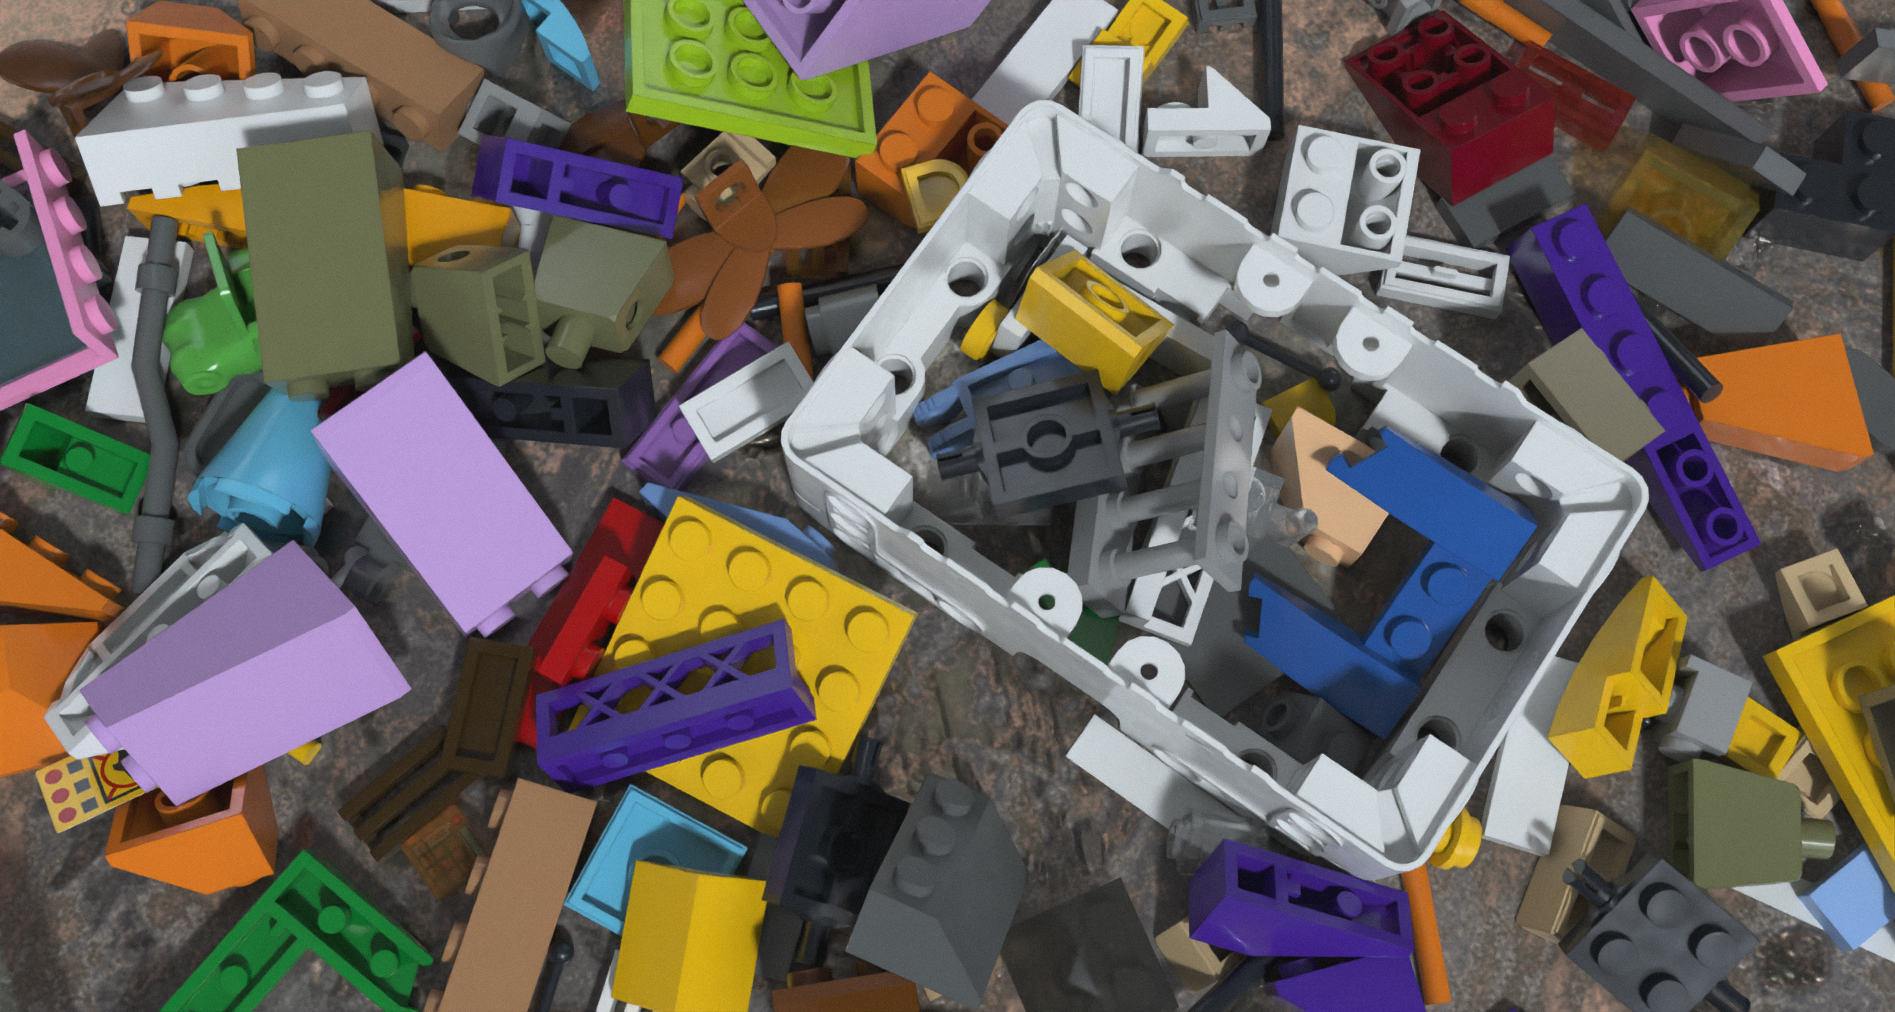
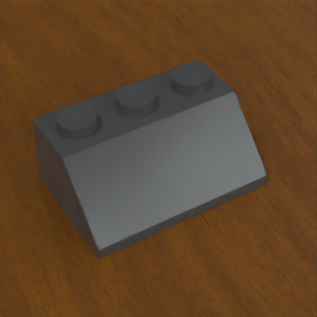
[845,771,1030,1011]

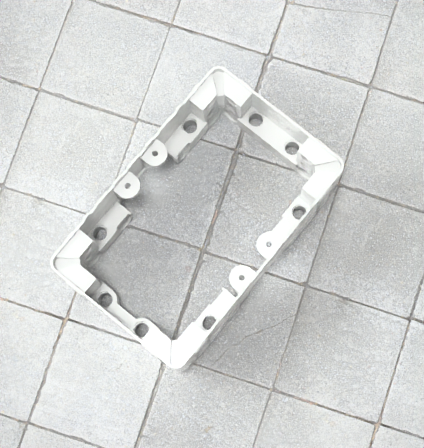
[781,100,1649,881]

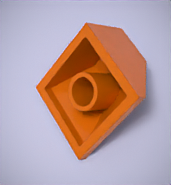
[126,0,256,82]
[0,622,103,778]
[104,764,279,895]

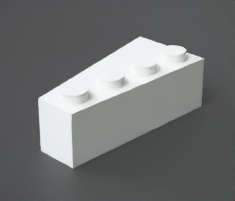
[75,71,384,207]

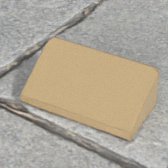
[1516,805,1638,945]

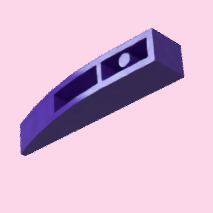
[1505,203,1761,572]

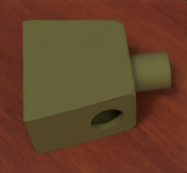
[534,215,675,369]
[409,244,546,387]
[1668,759,1836,890]

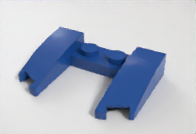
[1244,425,1538,740]

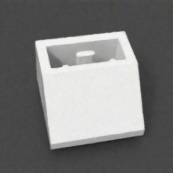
[1270,125,1420,276]

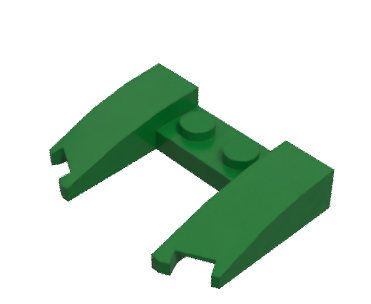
[159,848,435,1012]

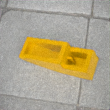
[1547,575,1688,779]

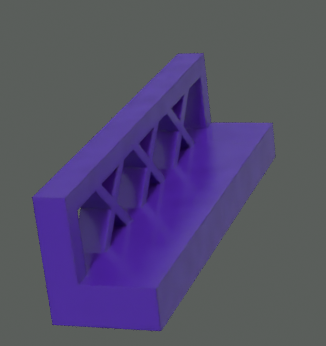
[536,619,817,794]

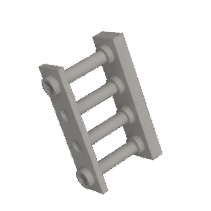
[1067,330,1262,619]

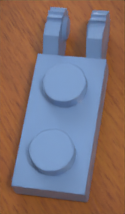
[913,339,1084,460]

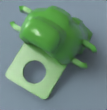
[162,231,262,395]

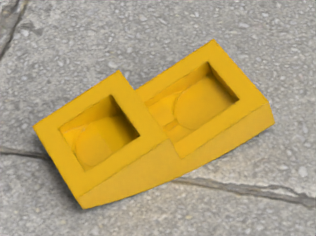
[1068,0,1189,87]

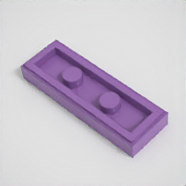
[621,322,779,491]

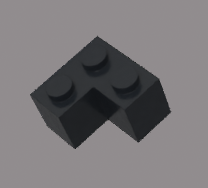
[1743,110,1895,262]

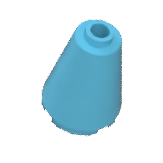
[187,388,334,547]

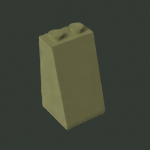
[236,130,415,402]

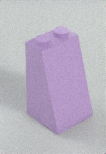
[743,0,991,80]
[310,351,573,639]
[79,540,411,806]

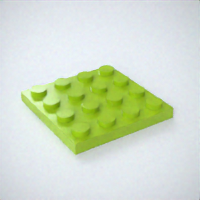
[623,0,877,158]

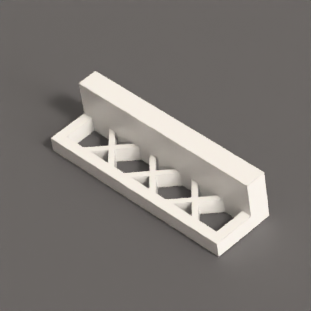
[1119,396,1273,647]

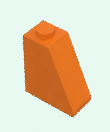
[1674,333,1874,472]

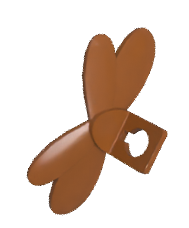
[652,145,869,340]

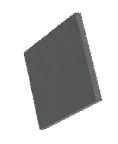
[1132,500,1350,719]

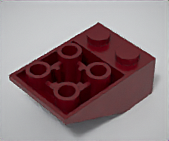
[1344,10,1555,206]

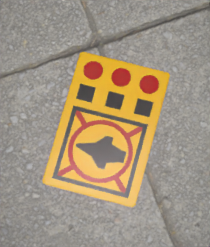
[35,749,158,833]

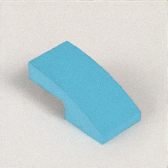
[521,0,600,91]

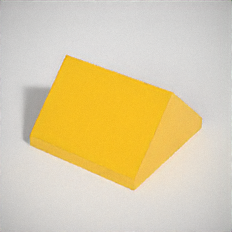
[1015,249,1175,396]
[611,860,767,1012]

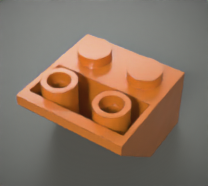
[855,71,1009,228]

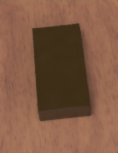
[439,637,539,781]

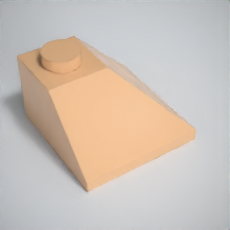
[1268,406,1389,569]

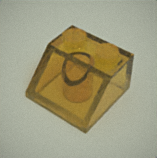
[1595,132,1759,261]

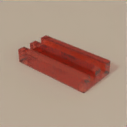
[1516,41,1637,153]

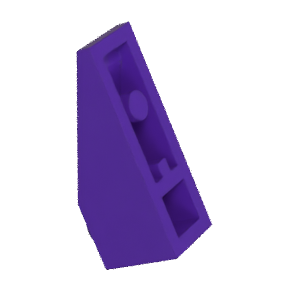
[471,135,684,239]
[1189,838,1414,958]

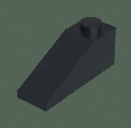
[444,355,657,449]

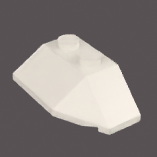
[43,523,274,760]

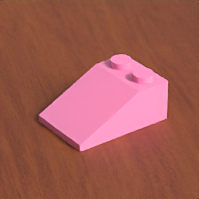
[1631,0,1828,102]

